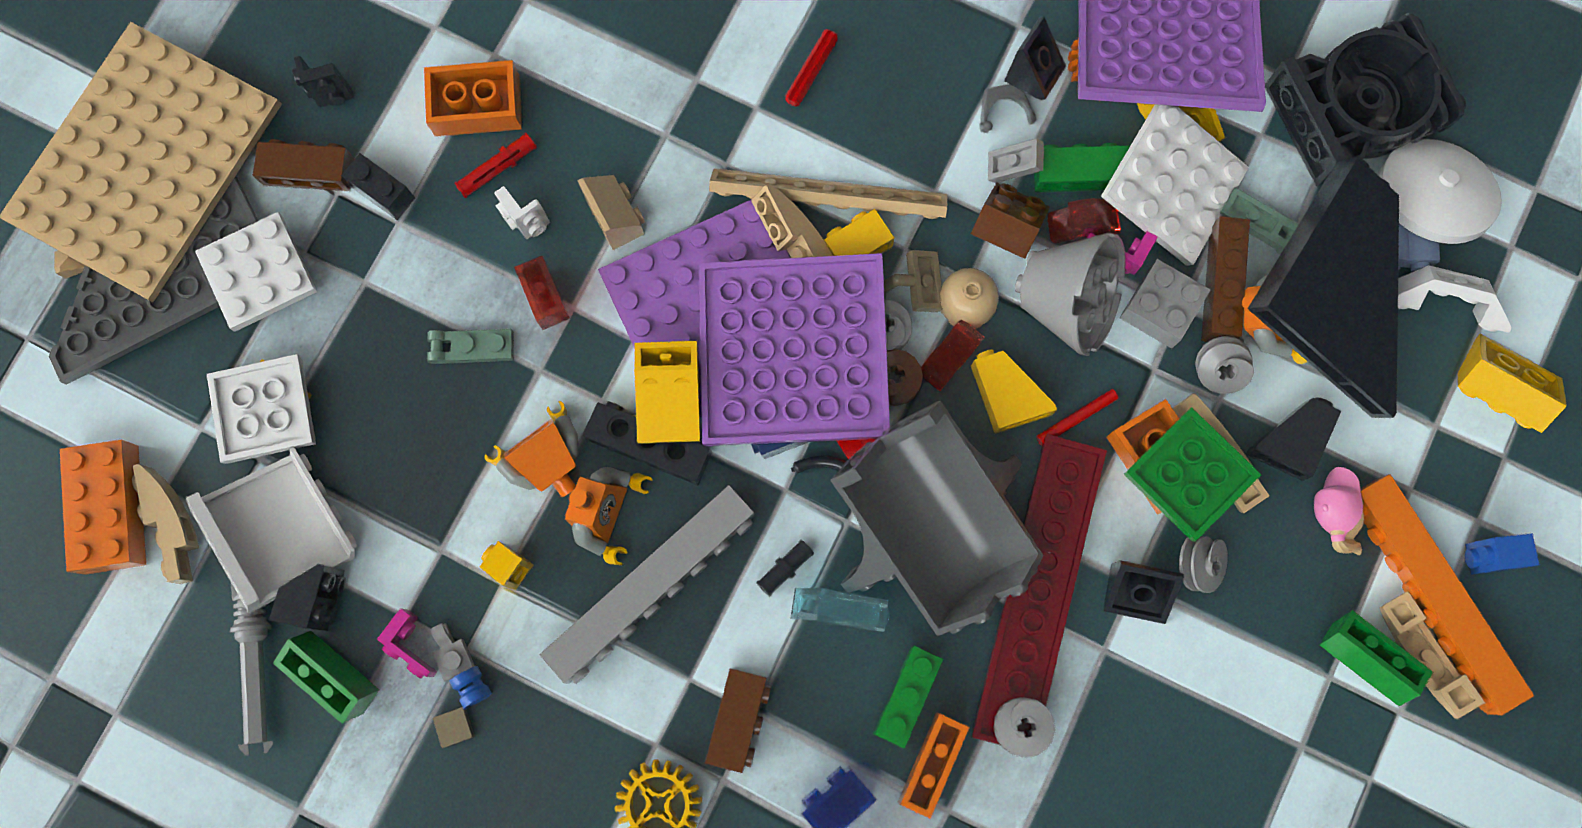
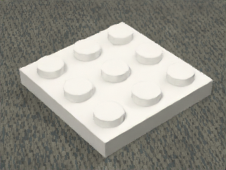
[195,212,317,332]
[207,354,316,464]

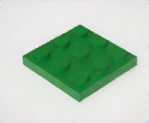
[1124,407,1262,542]

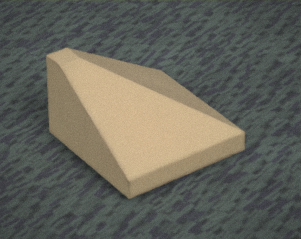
[54,251,87,279]

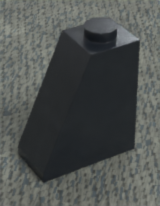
[1246,397,1341,481]

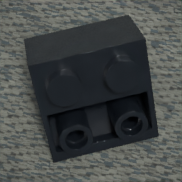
[269,564,346,631]

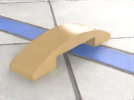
[1379,591,1485,719]

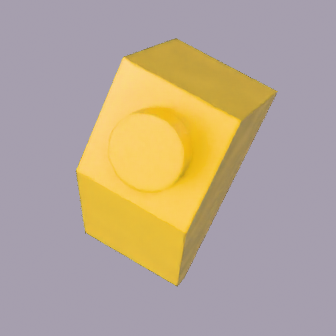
[479,541,534,590]

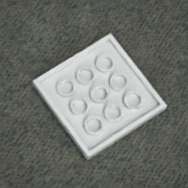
[1101,104,1249,266]

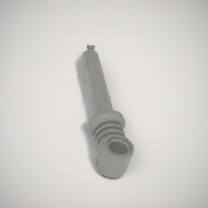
[230,583,273,756]

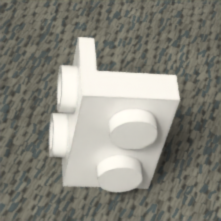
[494,186,550,240]

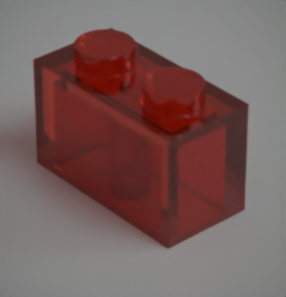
[514,256,571,330]

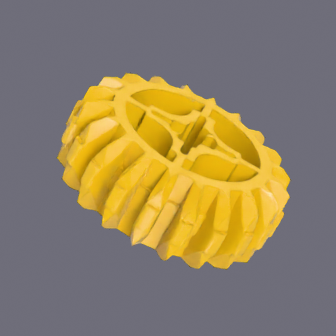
[615,759,703,828]

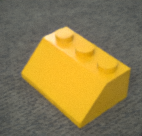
[1457,333,1567,433]

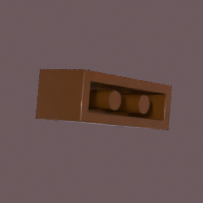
[252,139,355,192]
[705,668,772,773]

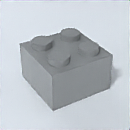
[1120,259,1211,348]

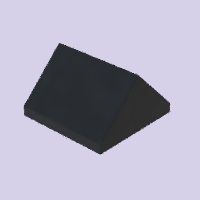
[1004,17,1066,100]
[1104,560,1184,624]

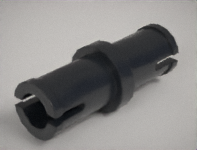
[756,540,814,597]

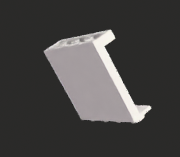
[186,447,357,613]

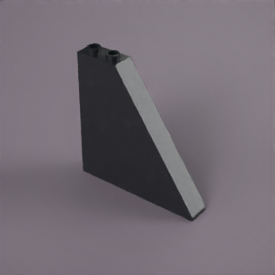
[1248,157,1399,418]

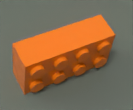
[60,439,146,575]

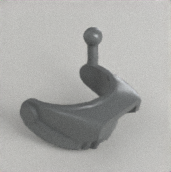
[979,84,1036,134]

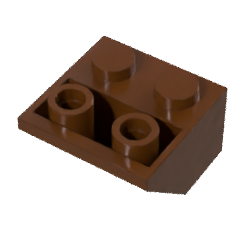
[971,182,1050,259]

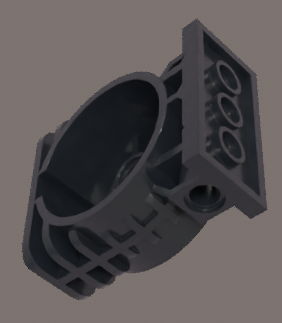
[1265,13,1466,187]

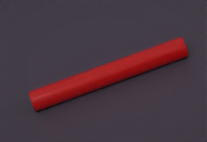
[1036,389,1119,446]

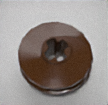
[887,349,923,406]

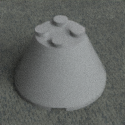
[1015,233,1125,356]

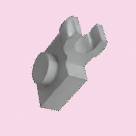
[430,623,475,682]

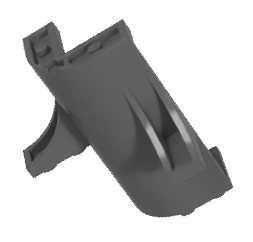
[831,400,1044,636]

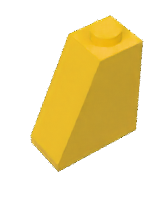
[971,350,1057,434]

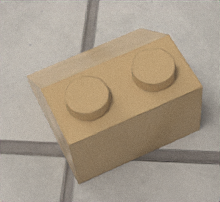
[577,175,645,250]

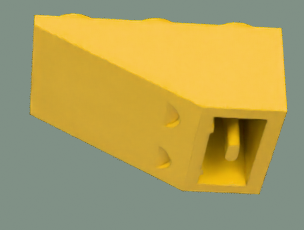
[634,341,700,443]

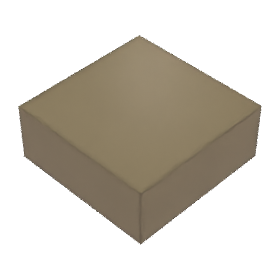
[433,707,475,748]

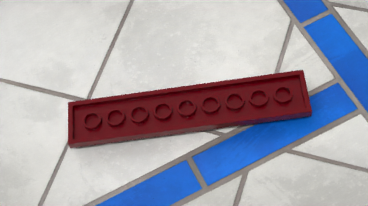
[971,434,1107,745]

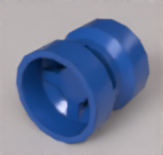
[449,666,492,709]

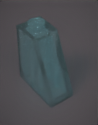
[790,588,889,632]

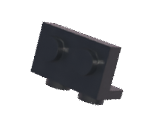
[292,56,354,107]

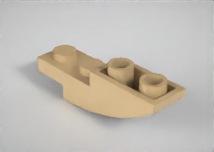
[751,184,833,258]
[1172,393,1269,513]
[132,464,199,584]

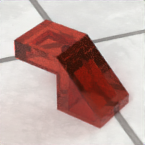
[921,320,985,391]

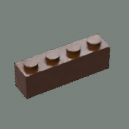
[1201,216,1250,342]

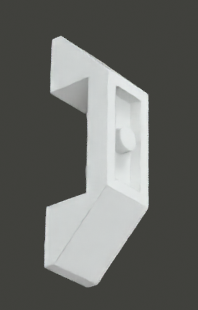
[1398,265,1512,333]

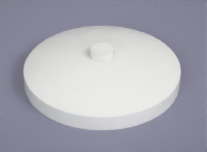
[1379,139,1502,244]

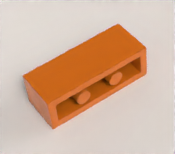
[898,713,969,819]

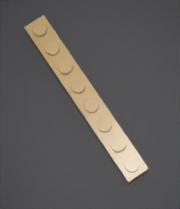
[709,168,947,219]

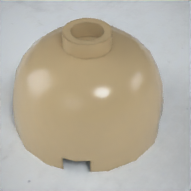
[940,268,999,330]

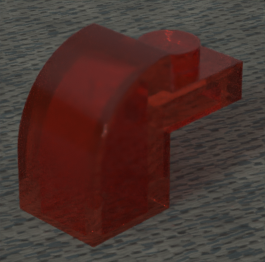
[1047,199,1121,244]

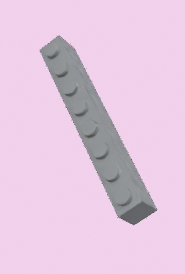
[539,485,755,684]

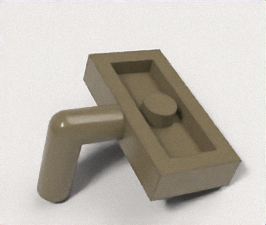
[884,250,943,312]

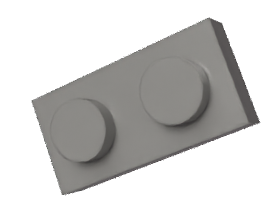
[988,138,1044,183]

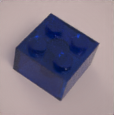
[801,766,877,828]

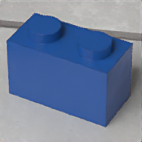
[1464,533,1539,575]

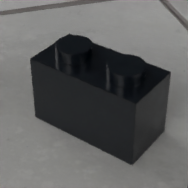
[341,153,416,221]

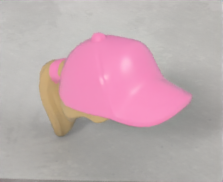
[1314,467,1364,555]

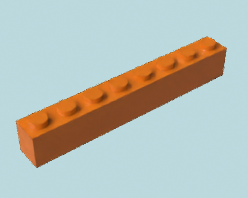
[1361,474,1534,715]

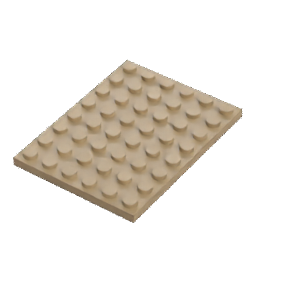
[0,22,282,302]

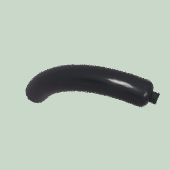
[790,455,847,473]

